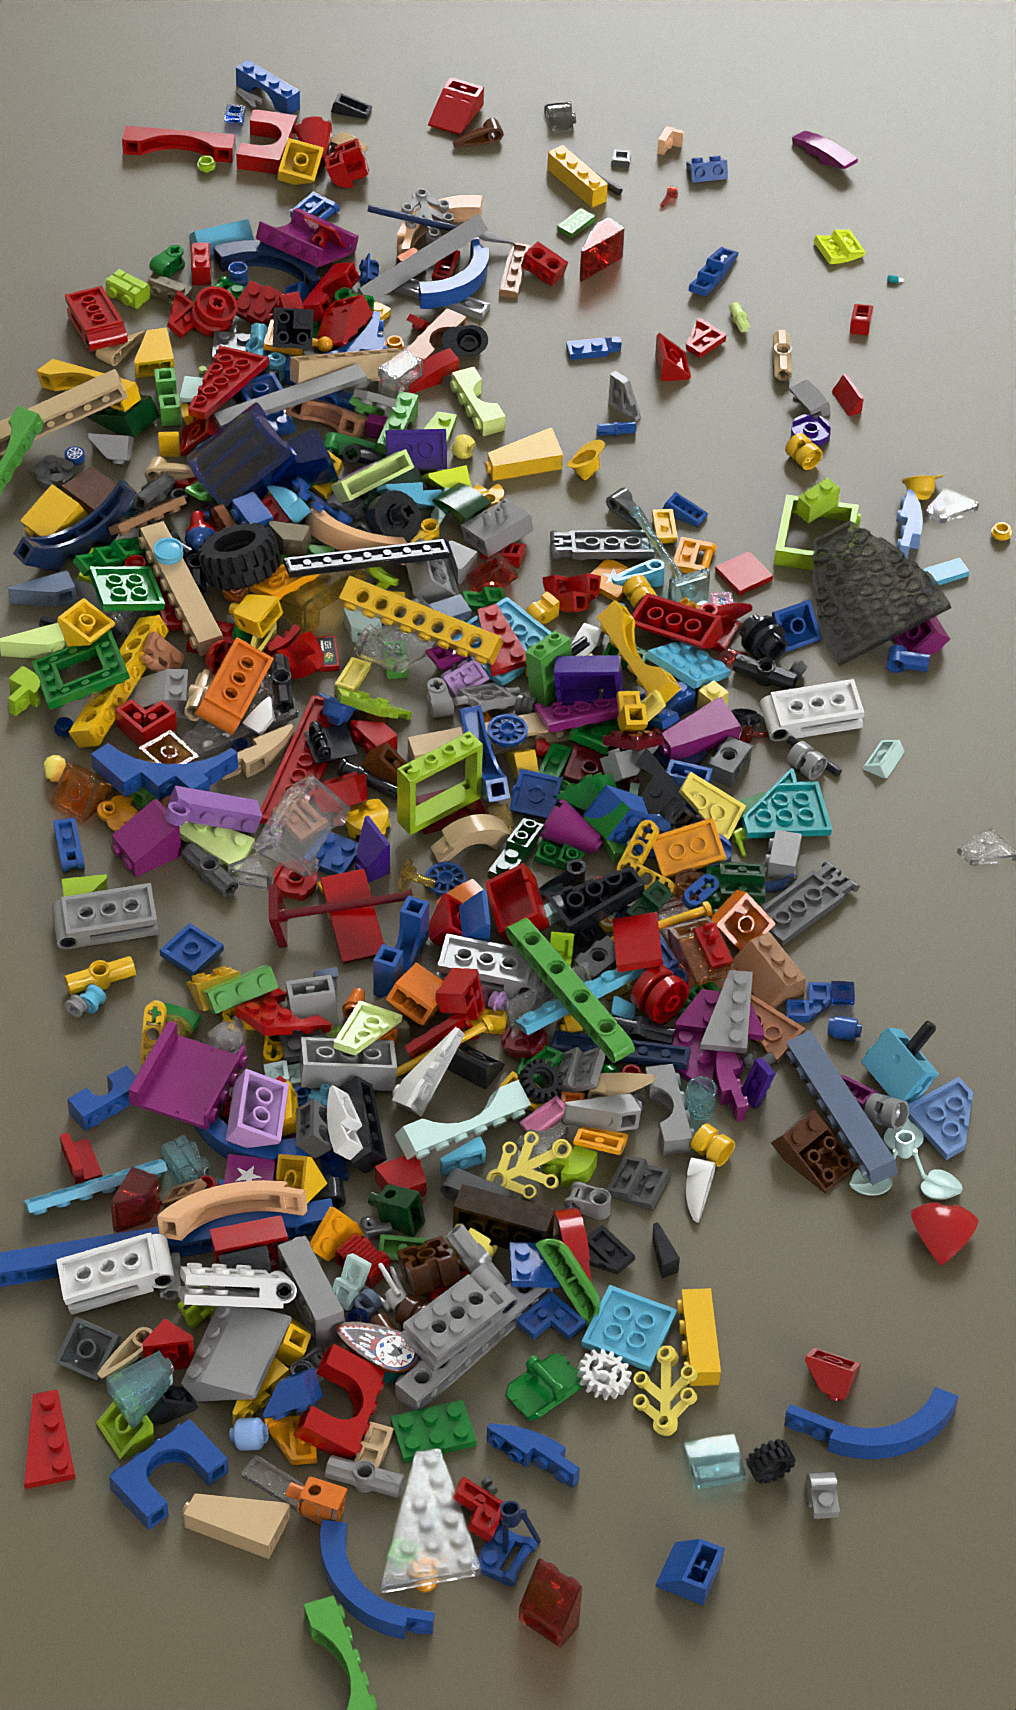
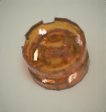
[675,868,706,901]

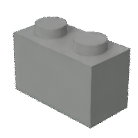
[764,830,802,881]

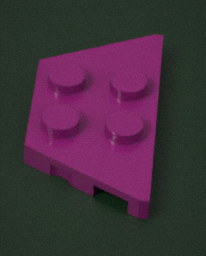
[675,989,764,1041]
[672,1029,717,1094]

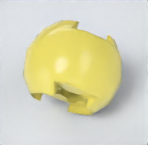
[451,434,476,459]
[44,755,67,782]

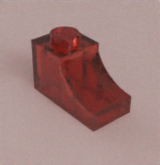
[467,552,518,592]

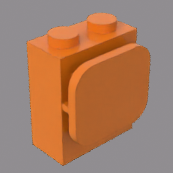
[385,962,443,1026]

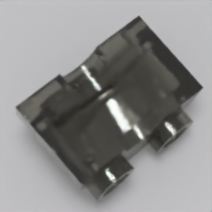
[544,101,576,133]

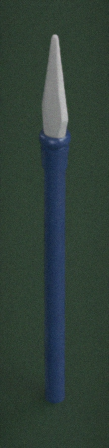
[367,204,515,244]

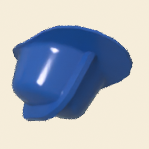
[318,692,358,726]

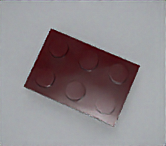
[416,787,486,835]

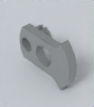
[327,494,365,519]

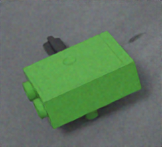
[525,631,590,706]

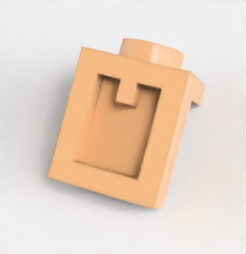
[657,126,683,155]

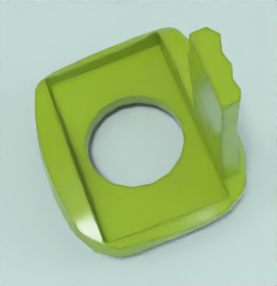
[366,567,399,590]

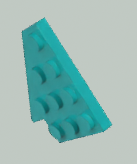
[742,768,833,838]

